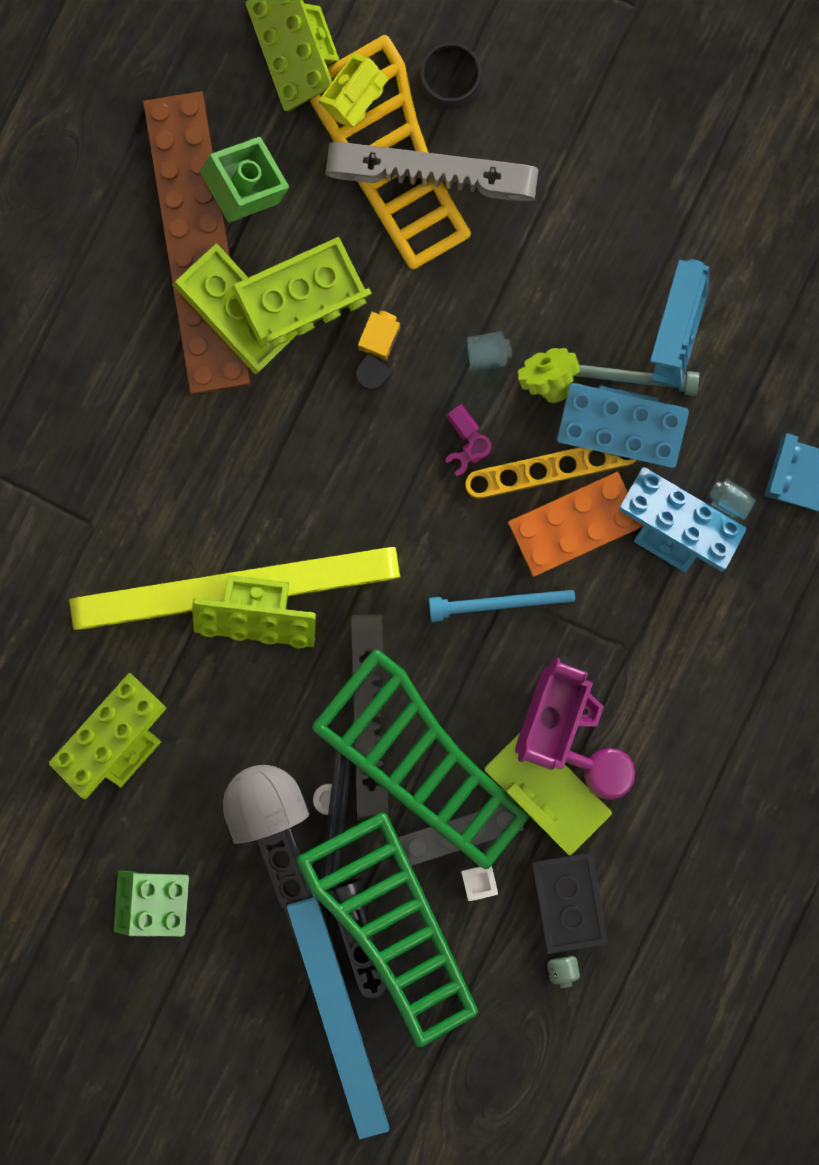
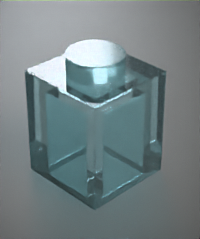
[466,331,512,372]

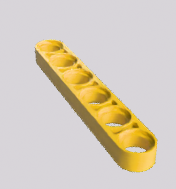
[466,447,636,499]

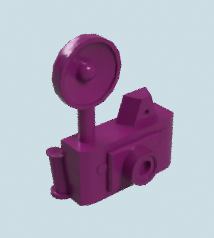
[515,658,635,800]

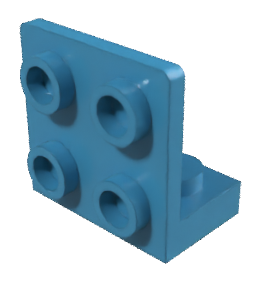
[764,434,819,512]

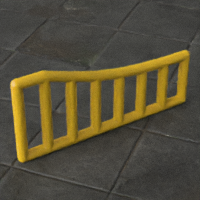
[309,35,471,269]

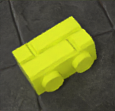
[318,53,388,127]

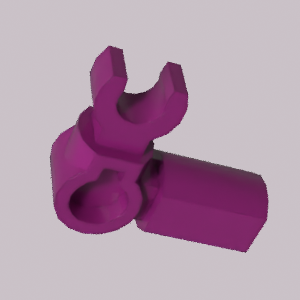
[445,404,492,476]

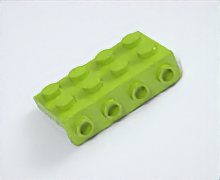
[231,237,372,348]

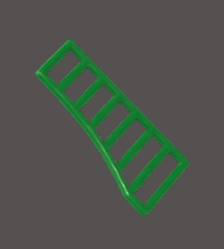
[312,649,530,869]
[297,812,478,1047]

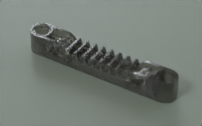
[351,614,389,828]

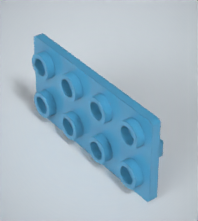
[557,383,689,468]
[619,467,746,573]

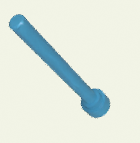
[429,590,575,622]

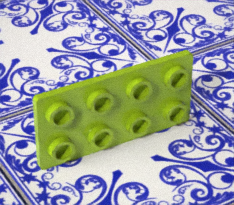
[246,0,339,111]
[192,575,316,648]
[49,673,166,799]
[485,733,612,855]

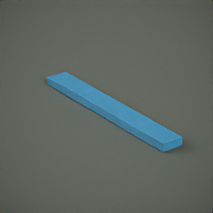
[287,897,389,1140]

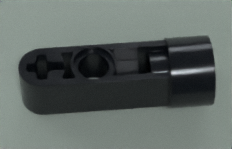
[325,878,386,998]

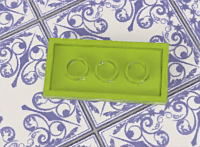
[172,243,298,374]

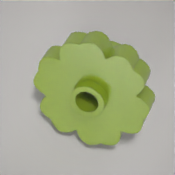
[518,348,580,403]

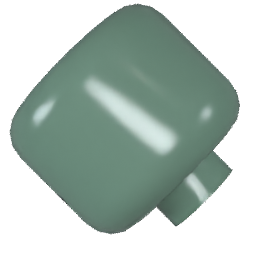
[547,956,580,988]

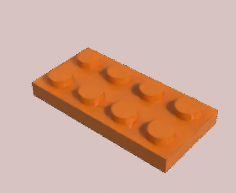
[508,471,643,577]

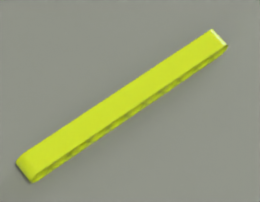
[69,547,400,630]

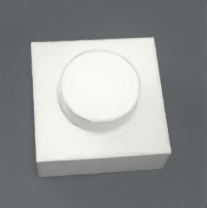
[461,866,498,901]

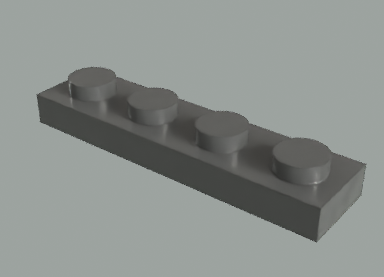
[398,805,524,866]

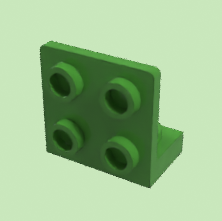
[114,870,189,937]

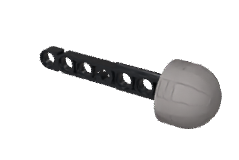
[223,765,349,996]

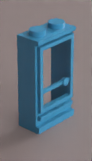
[650,259,709,389]

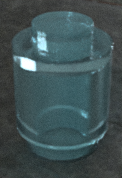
[709,478,756,520]

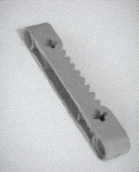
[325,142,538,202]

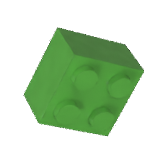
[200,137,289,223]

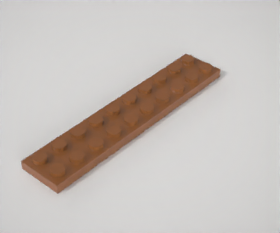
[143,91,251,395]

